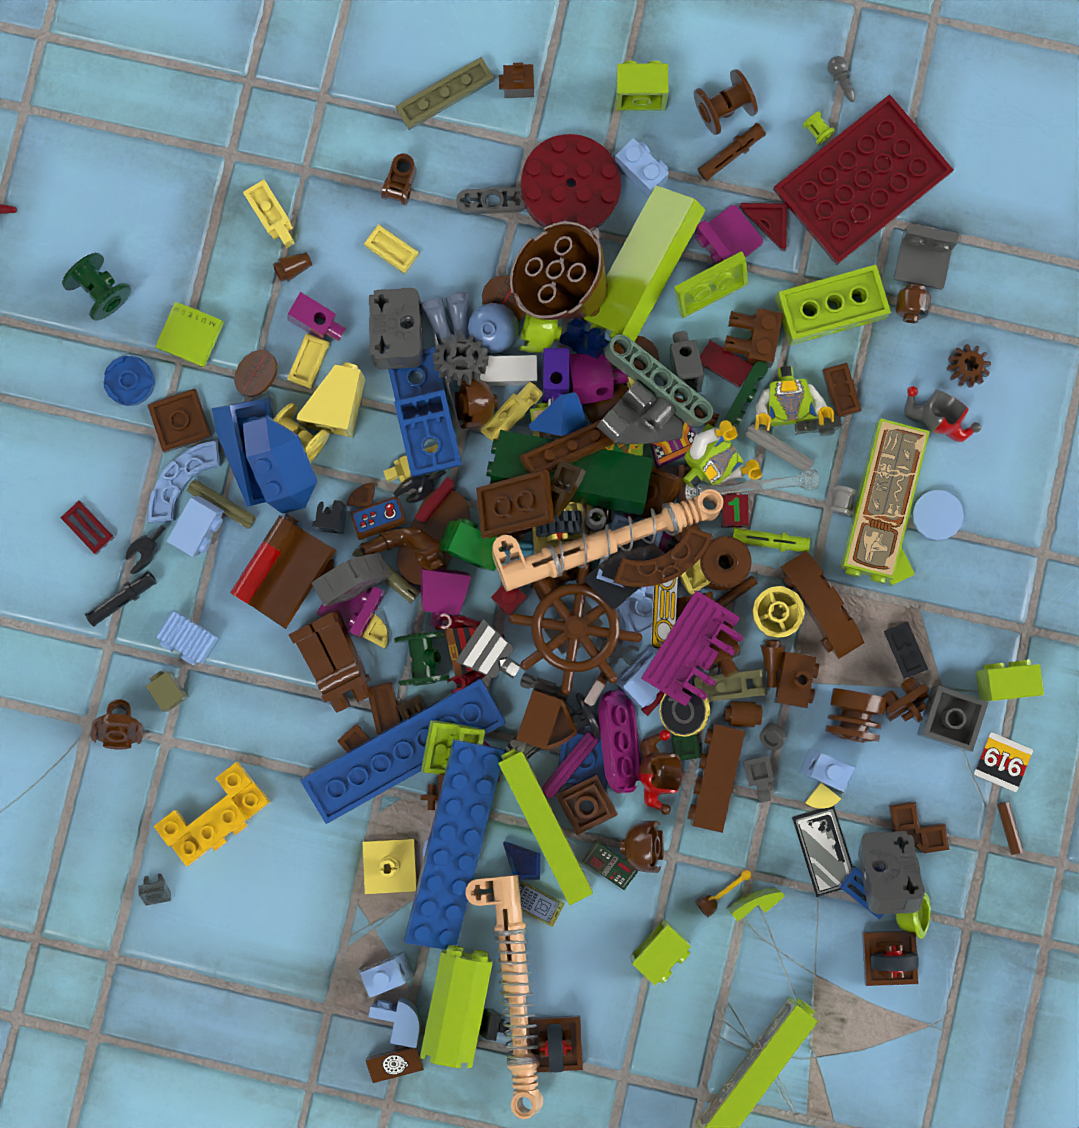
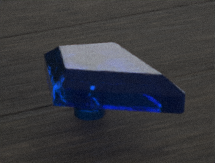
[503,841,540,880]

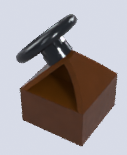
[516,690,601,750]

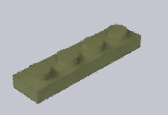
[395,57,494,130]

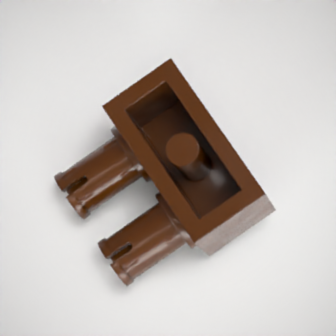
[723,308,783,368]

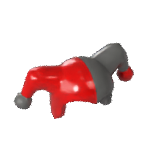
[904,386,981,442]

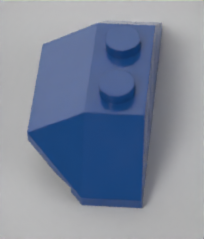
[243,415,318,514]

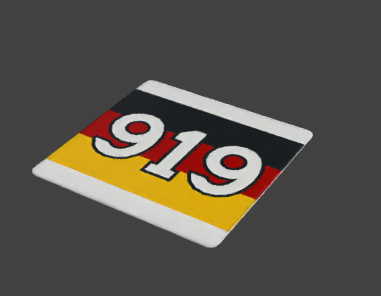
[974,732,1033,792]

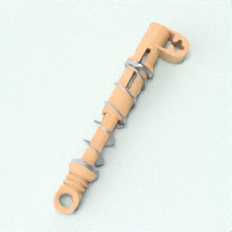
[492,489,723,592]

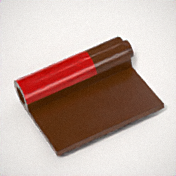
[230,513,336,629]

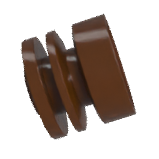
[825,688,887,743]

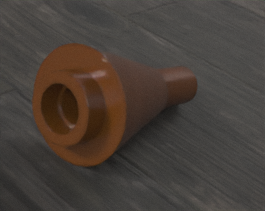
[760,640,786,688]

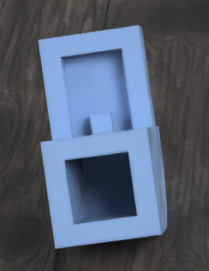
[369,997,421,1048]

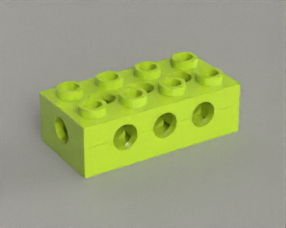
[775,265,891,346]

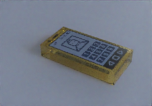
[519,879,565,927]

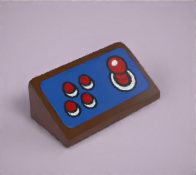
[350,496,407,540]

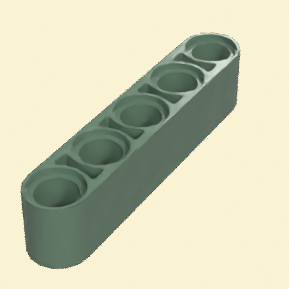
[605,335,713,428]

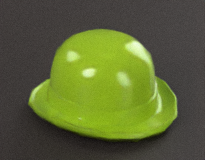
[895,892,931,940]

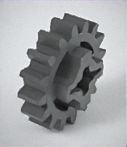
[433,333,489,386]

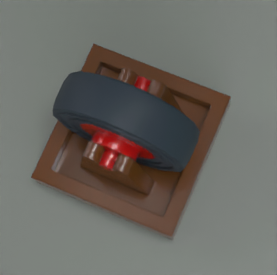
[862,930,919,986]
[528,1015,583,1073]

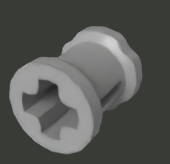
[829,485,858,516]

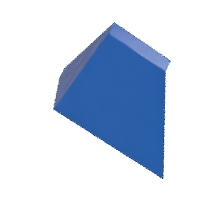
[528,392,588,436]

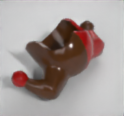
[638,729,682,815]

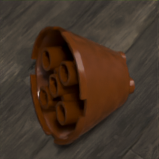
[510,222,608,320]

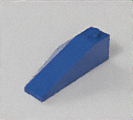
[212,397,274,506]

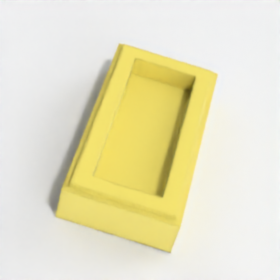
[364,224,419,274]
[287,333,330,390]

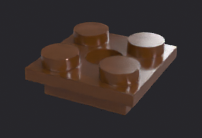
[555,774,618,835]

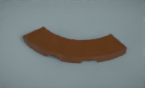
[613,526,713,587]

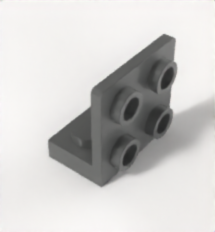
[894,224,959,290]

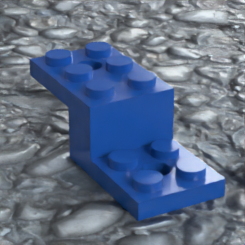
[388,347,462,477]

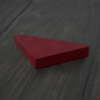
[740,203,787,251]

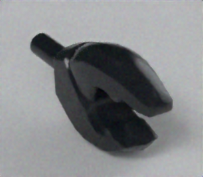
[393,470,447,503]
[125,525,166,574]

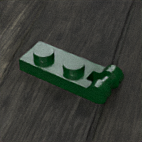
[724,361,768,426]

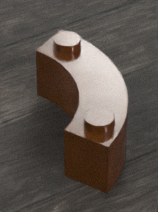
[781,551,865,659]

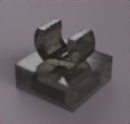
[138,873,171,906]

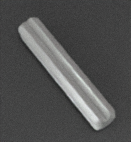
[745,424,814,473]

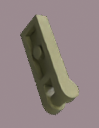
[693,669,768,702]

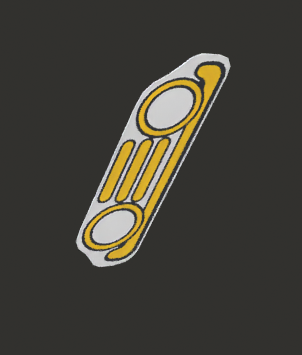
[651,578,678,649]

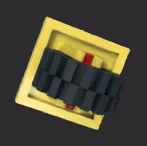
[532,502,585,554]

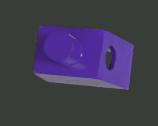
[543,348,569,406]

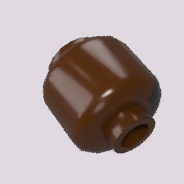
[895,284,931,324]

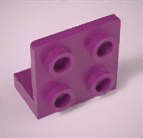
[317,586,385,638]

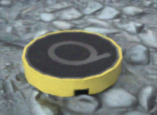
[659,687,710,737]

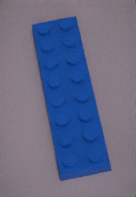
[300,677,506,824]
[404,739,505,950]

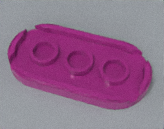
[598,689,641,794]

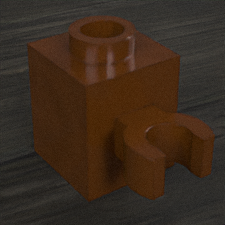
[499,62,534,98]

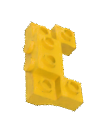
[153,762,271,867]

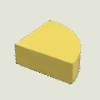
[362,614,388,649]
[804,782,841,809]

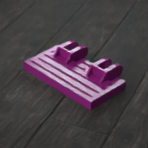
[641,590,744,706]

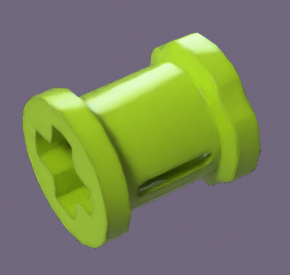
[802,111,835,145]

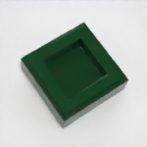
[671,734,701,760]

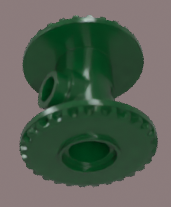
[62,252,131,321]
[394,632,450,686]

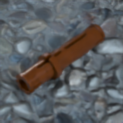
[697,122,766,182]

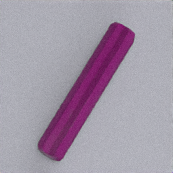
[541,732,599,798]

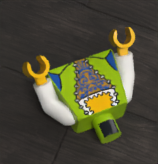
[754,366,834,431]
[683,420,762,489]

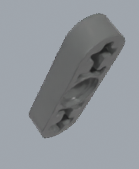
[456,187,526,215]

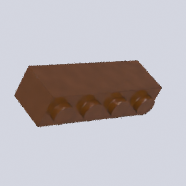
[687,724,745,833]

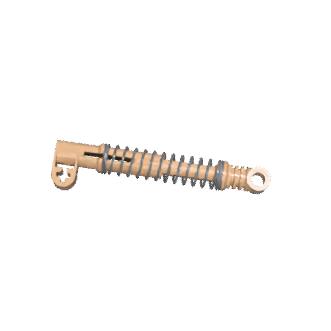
[466,875,543,1119]

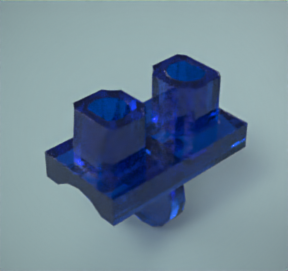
[559,318,610,359]

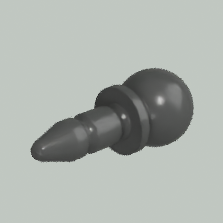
[827,56,855,102]

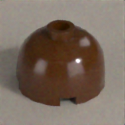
[455,378,498,429]
[620,820,664,873]

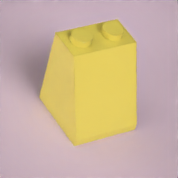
[297,363,366,438]

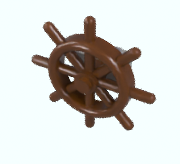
[509,563,643,695]

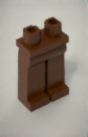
[288,611,372,713]

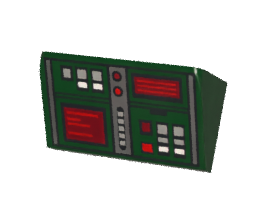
[582,840,638,890]

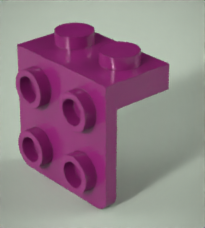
[694,205,763,265]

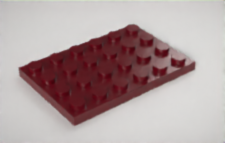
[773,94,954,265]

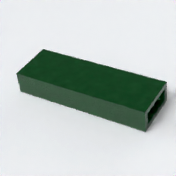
[486,430,653,515]

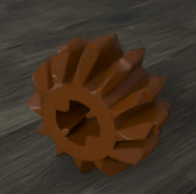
[946,344,991,388]

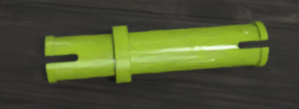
[732,527,810,552]

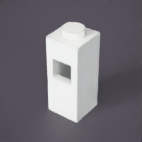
[476,355,537,386]

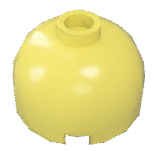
[752,586,805,638]

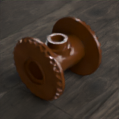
[693,69,758,135]
[700,536,752,590]

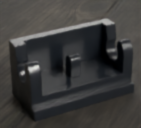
[312,500,347,534]
[884,621,928,679]

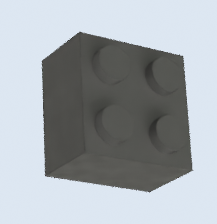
[917,685,989,752]

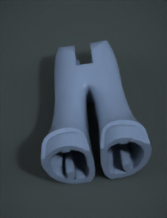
[420,292,469,362]

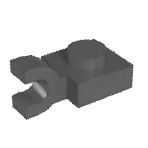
[743,756,775,803]

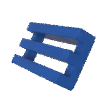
[838,866,884,920]

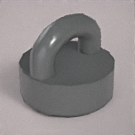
[759,723,788,750]

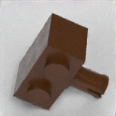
[774,652,819,708]

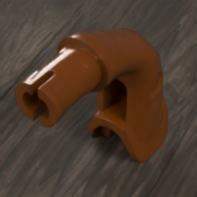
[360,527,444,571]

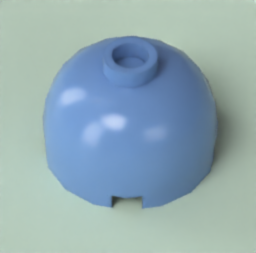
[467,303,518,354]

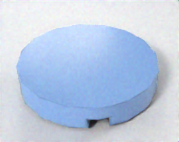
[911,490,964,541]

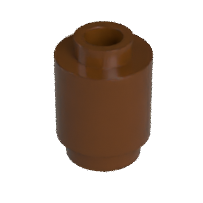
[724,701,762,728]

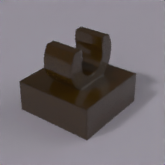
[397,695,426,720]

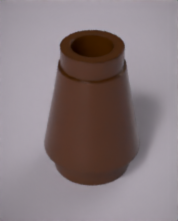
[273,252,312,282]

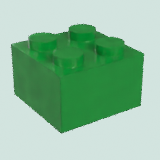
[440,518,505,571]

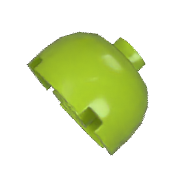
[519,314,562,353]

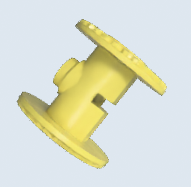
[273,403,330,463]

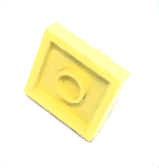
[362,838,417,894]

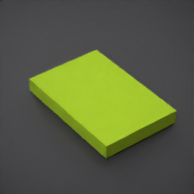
[674,251,748,318]

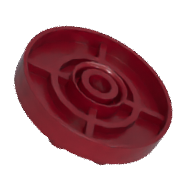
[520,134,621,231]

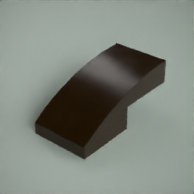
[550,461,586,516]

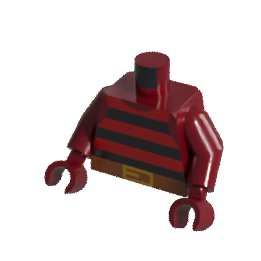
[434,614,505,693]

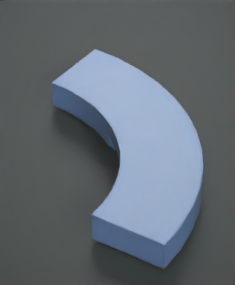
[148,440,221,523]

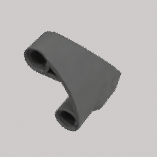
[596,380,682,444]

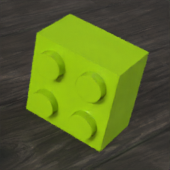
[616,60,668,111]
[976,660,1044,701]
[630,919,691,986]

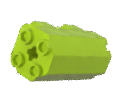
[420,945,493,1068]

